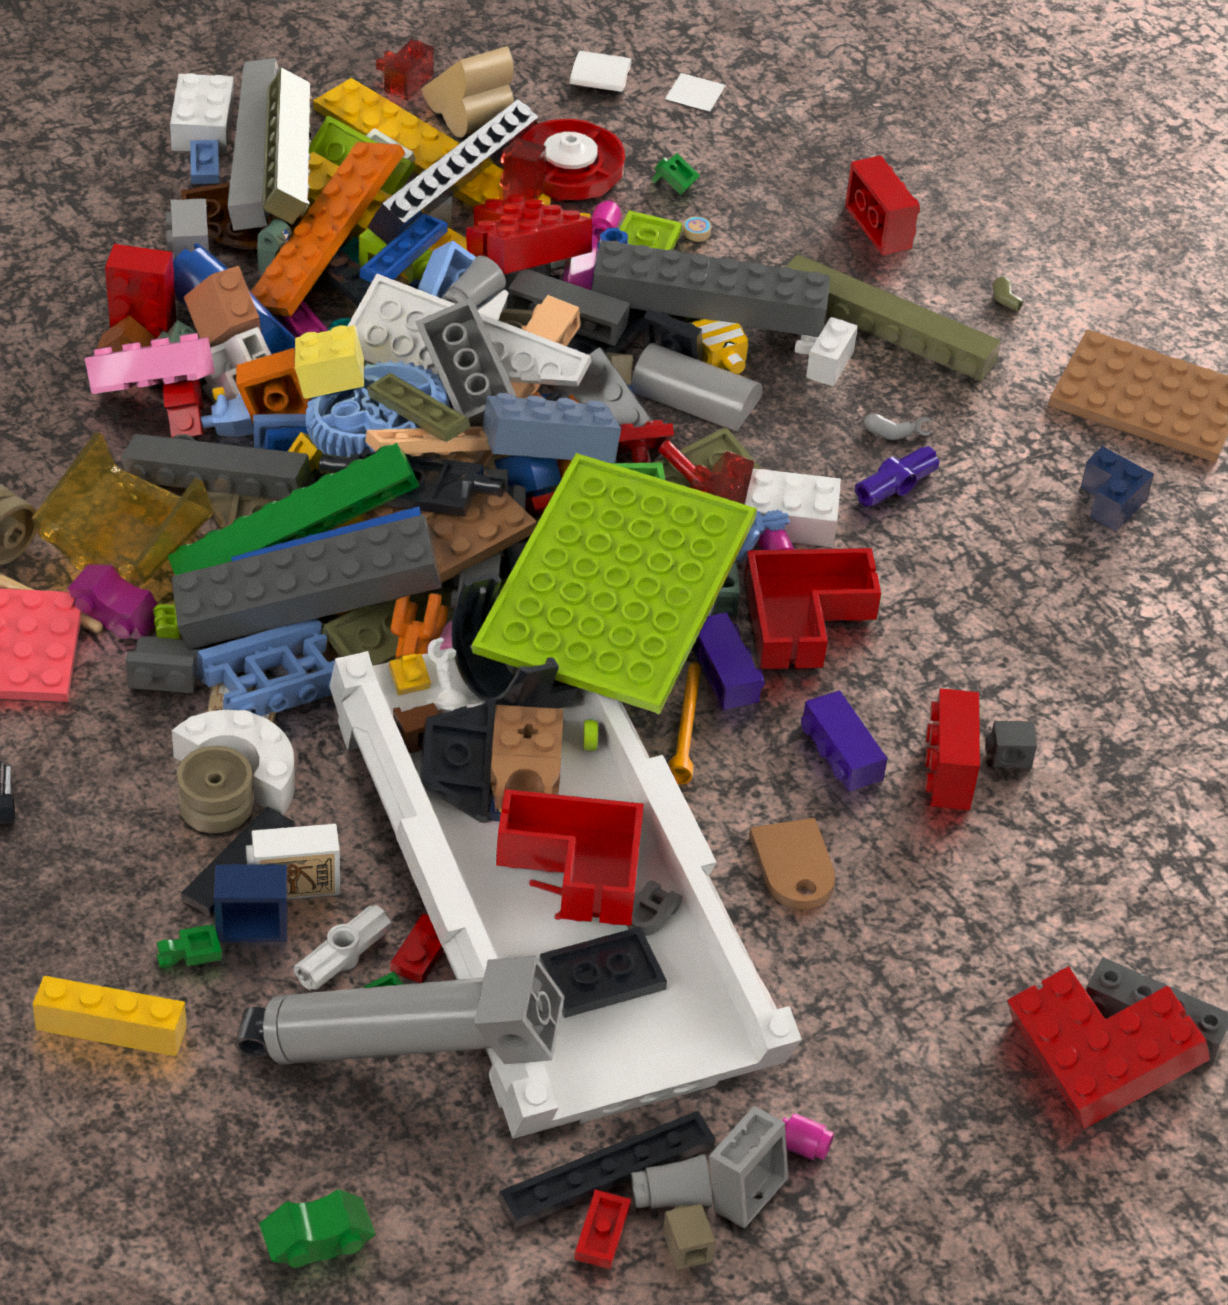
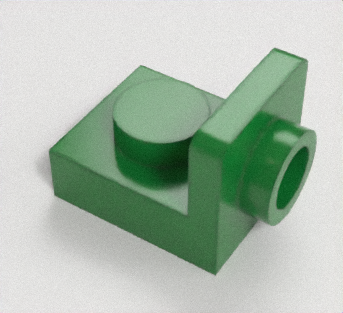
[651,153,700,195]

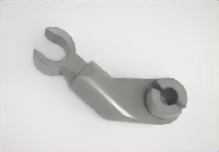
[864,413,931,440]

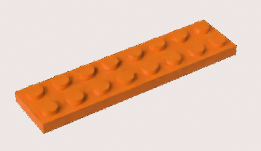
[250,142,405,317]

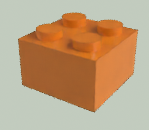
[236,348,311,422]

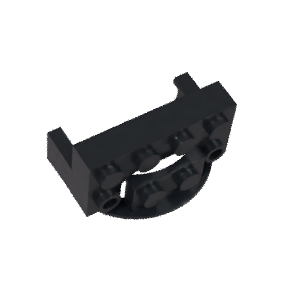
[451,573,577,709]

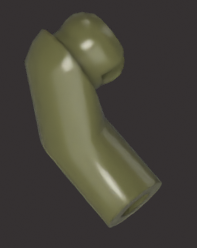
[993,276,1024,312]

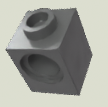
[985,721,1037,768]

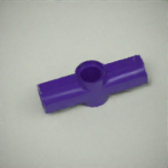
[854,446,940,507]

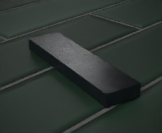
[181,806,295,916]

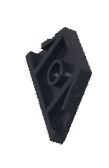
[420,699,496,823]

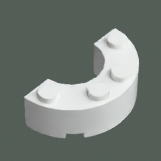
[172,710,295,815]

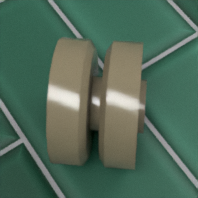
[0,484,39,565]
[176,745,254,834]

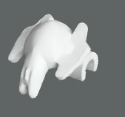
[427,637,485,714]

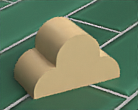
[421,46,514,138]

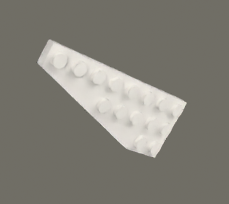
[347,274,592,386]

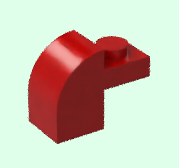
[163,379,205,438]

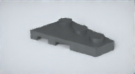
[555,347,653,427]

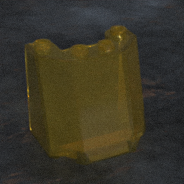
[32,432,214,586]

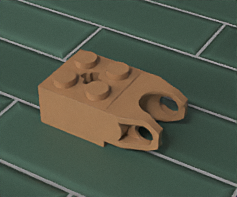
[490,705,563,809]

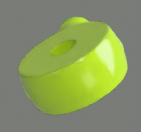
[583,719,598,751]

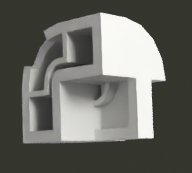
[202,327,271,404]

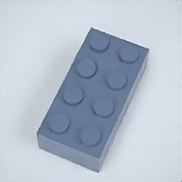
[482,393,621,463]

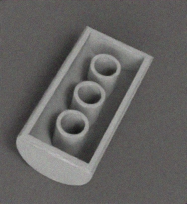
[630,343,762,432]

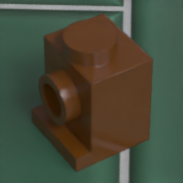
[393,703,444,754]

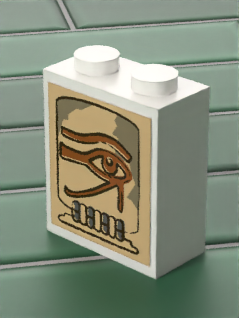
[246,823,340,899]

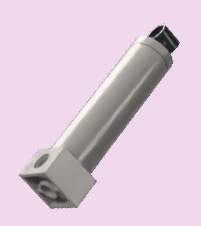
[235,956,565,1065]

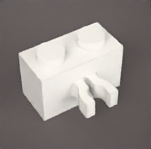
[794,317,858,386]

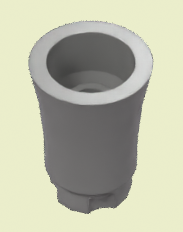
[442,256,506,307]
[631,1154,712,1209]

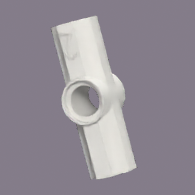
[294,905,392,991]

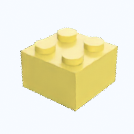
[295,325,364,399]

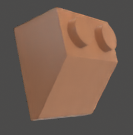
[184,265,261,348]

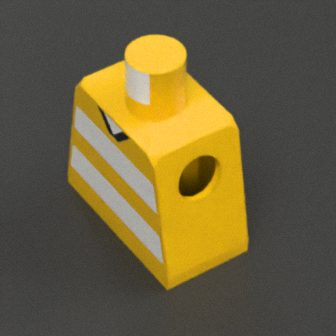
[692,319,748,374]

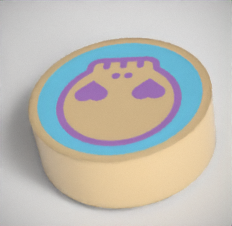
[683,216,712,242]

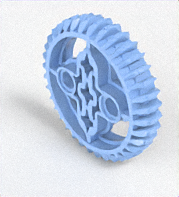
[305,360,450,457]

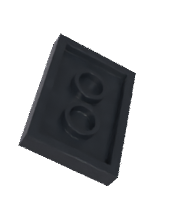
[539,927,667,1018]

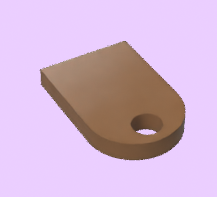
[749,818,835,910]

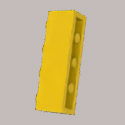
[32,976,187,1057]

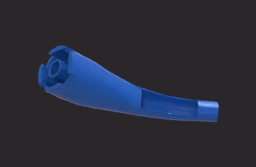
[173,243,296,354]

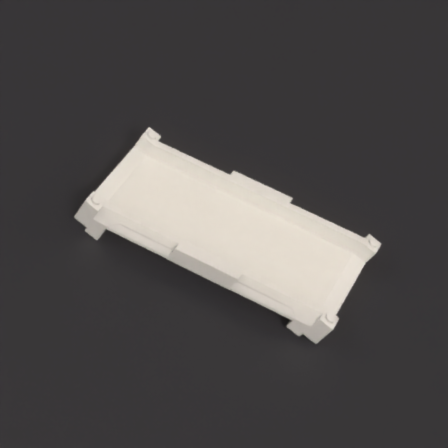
[330,645,802,1139]

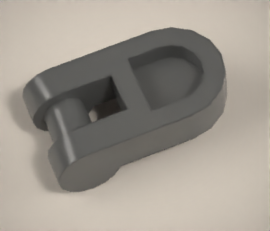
[626,880,682,936]

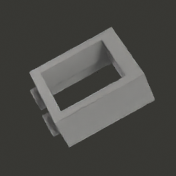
[709,1106,788,1229]

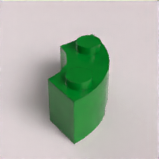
[259,1189,376,1268]

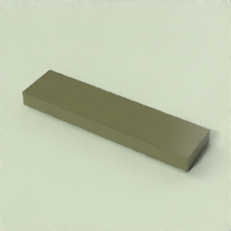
[367,373,470,442]

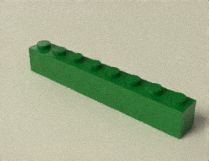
[167,443,419,575]

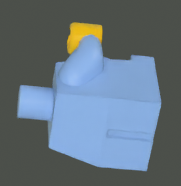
[201,387,254,437]

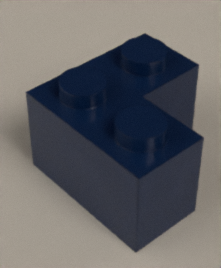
[1081,446,1154,531]

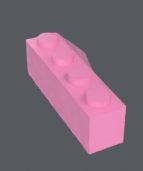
[85,333,215,394]

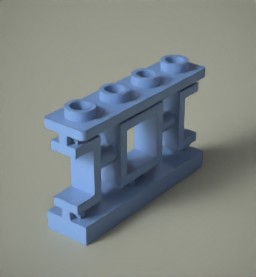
[196,618,335,716]

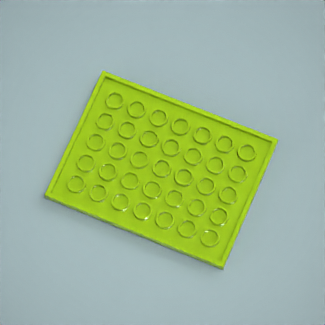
[472,453,757,714]

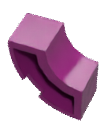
[67,565,158,640]

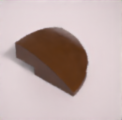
[181,182,272,249]

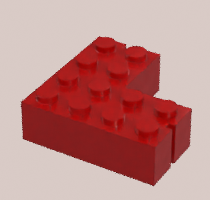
[466,194,592,274]
[744,548,882,669]
[496,789,644,926]
[1007,966,1210,1129]

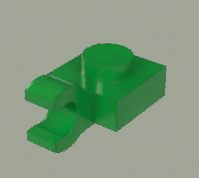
[156,924,222,968]

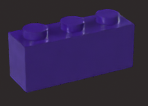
[692,612,765,710]
[801,690,888,792]

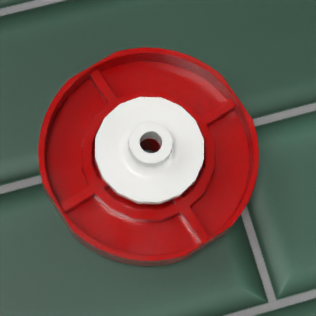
[515,119,625,201]

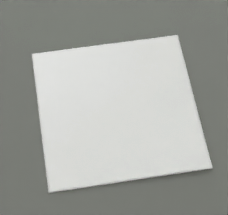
[665,73,726,112]

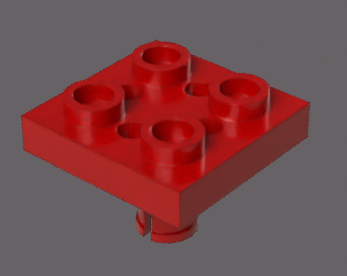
[617,420,674,463]

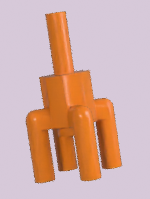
[390,593,449,659]

